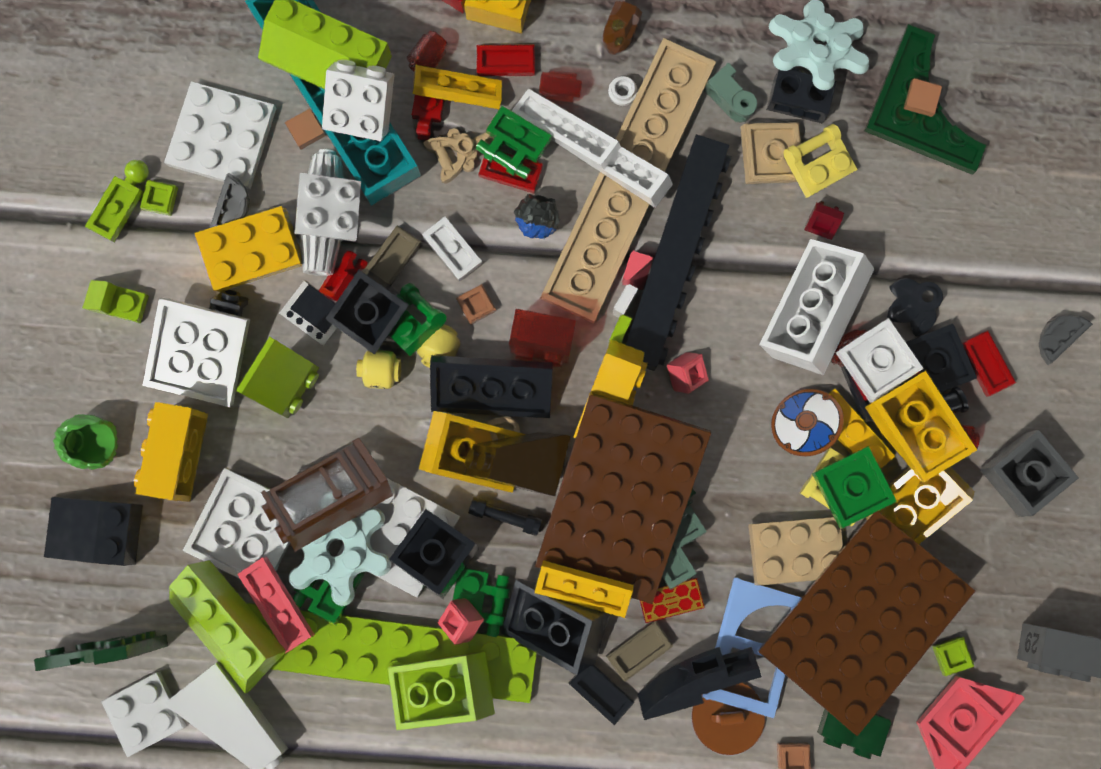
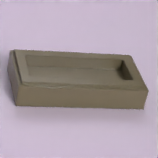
[365,225,422,285]
[606,621,673,682]

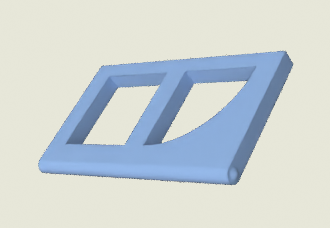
[702,577,802,718]

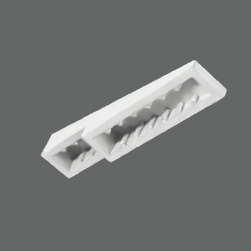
[512,89,673,208]

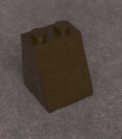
[465,432,571,496]

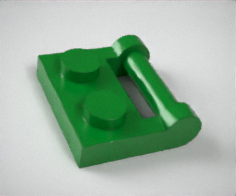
[389,283,447,356]

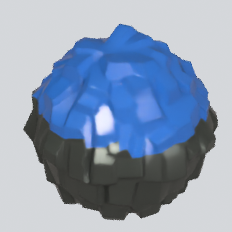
[514,194,561,239]

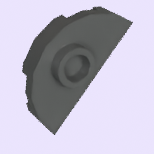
[210,173,250,228]
[1039,315,1093,365]

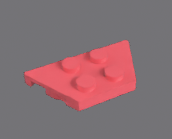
[916,676,1025,769]

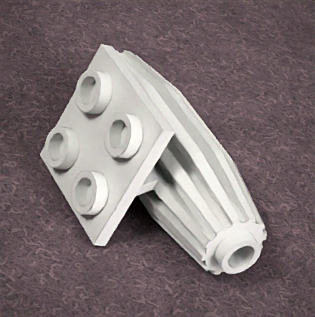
[295,149,361,276]

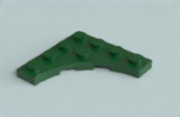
[864,24,987,175]
[34,630,168,671]

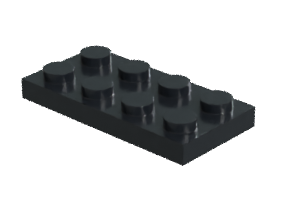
[841,323,977,423]
[430,355,553,418]

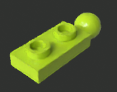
[85,160,149,242]

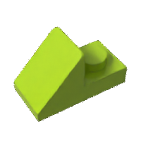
[82,280,149,324]

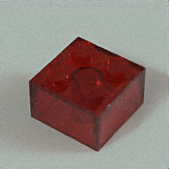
[509,309,576,367]

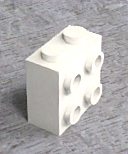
[322,60,394,141]

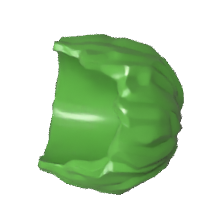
[53,414,118,470]

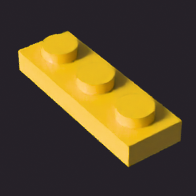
[412,65,502,109]
[828,388,895,469]
[534,560,634,618]

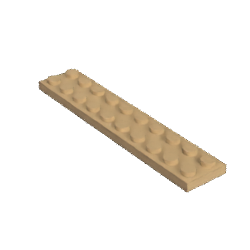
[541,38,716,323]

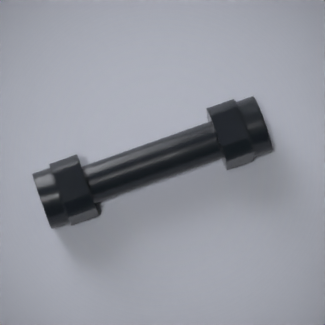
[468,497,542,536]

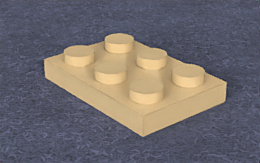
[748,517,843,586]

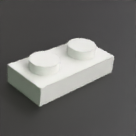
[422,217,482,282]

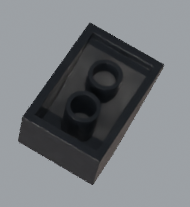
[44,497,143,566]
[502,578,610,675]

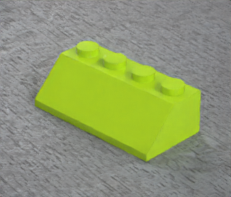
[258,0,392,89]
[169,560,286,694]

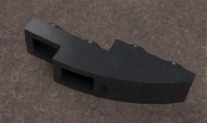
[638,647,762,721]

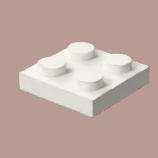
[836,318,924,403]
[101,671,186,757]

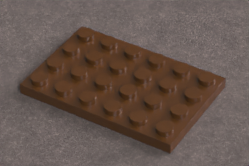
[535,392,711,604]
[758,511,975,736]

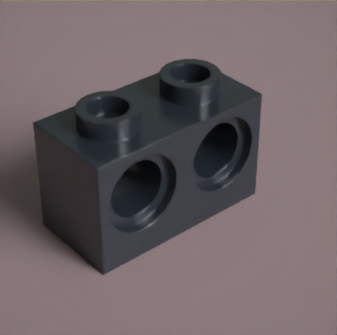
[766,67,837,124]

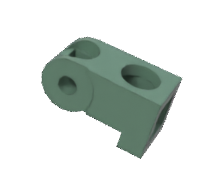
[704,63,757,123]

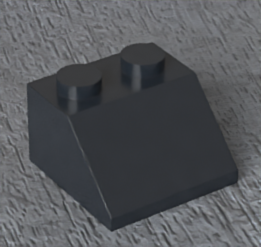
[326,269,409,355]
[389,509,479,599]

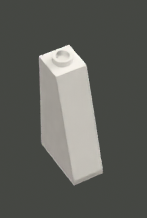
[165,662,289,769]

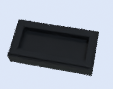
[568,664,635,726]

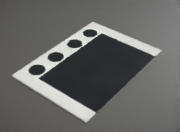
[279,281,337,346]

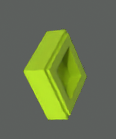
[140,180,178,216]
[608,314,632,344]
[932,636,974,676]

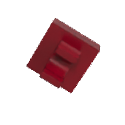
[804,201,844,240]

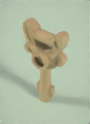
[423,128,494,184]

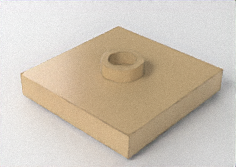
[740,122,803,184]

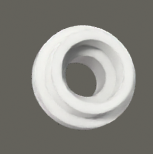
[608,76,637,106]

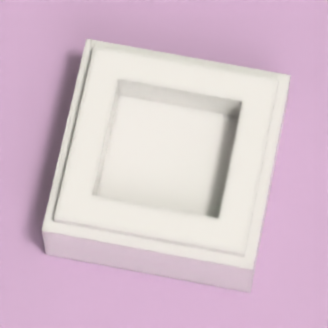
[613,284,638,318]

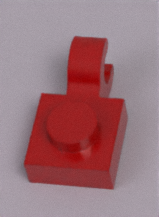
[411,95,445,141]
[319,251,368,302]

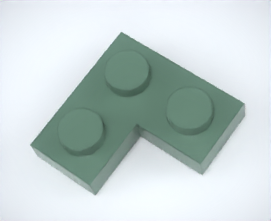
[662,506,707,590]

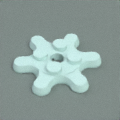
[769,0,869,90]
[289,492,391,606]

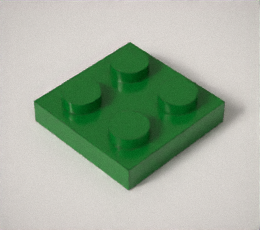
[812,446,897,528]

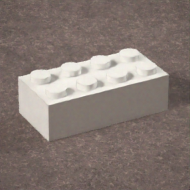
[759,239,874,375]

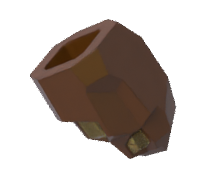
[603,1,643,55]

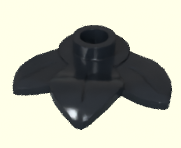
[887,278,943,336]

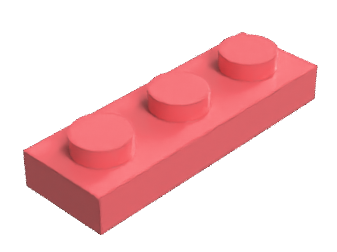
[237,556,315,653]

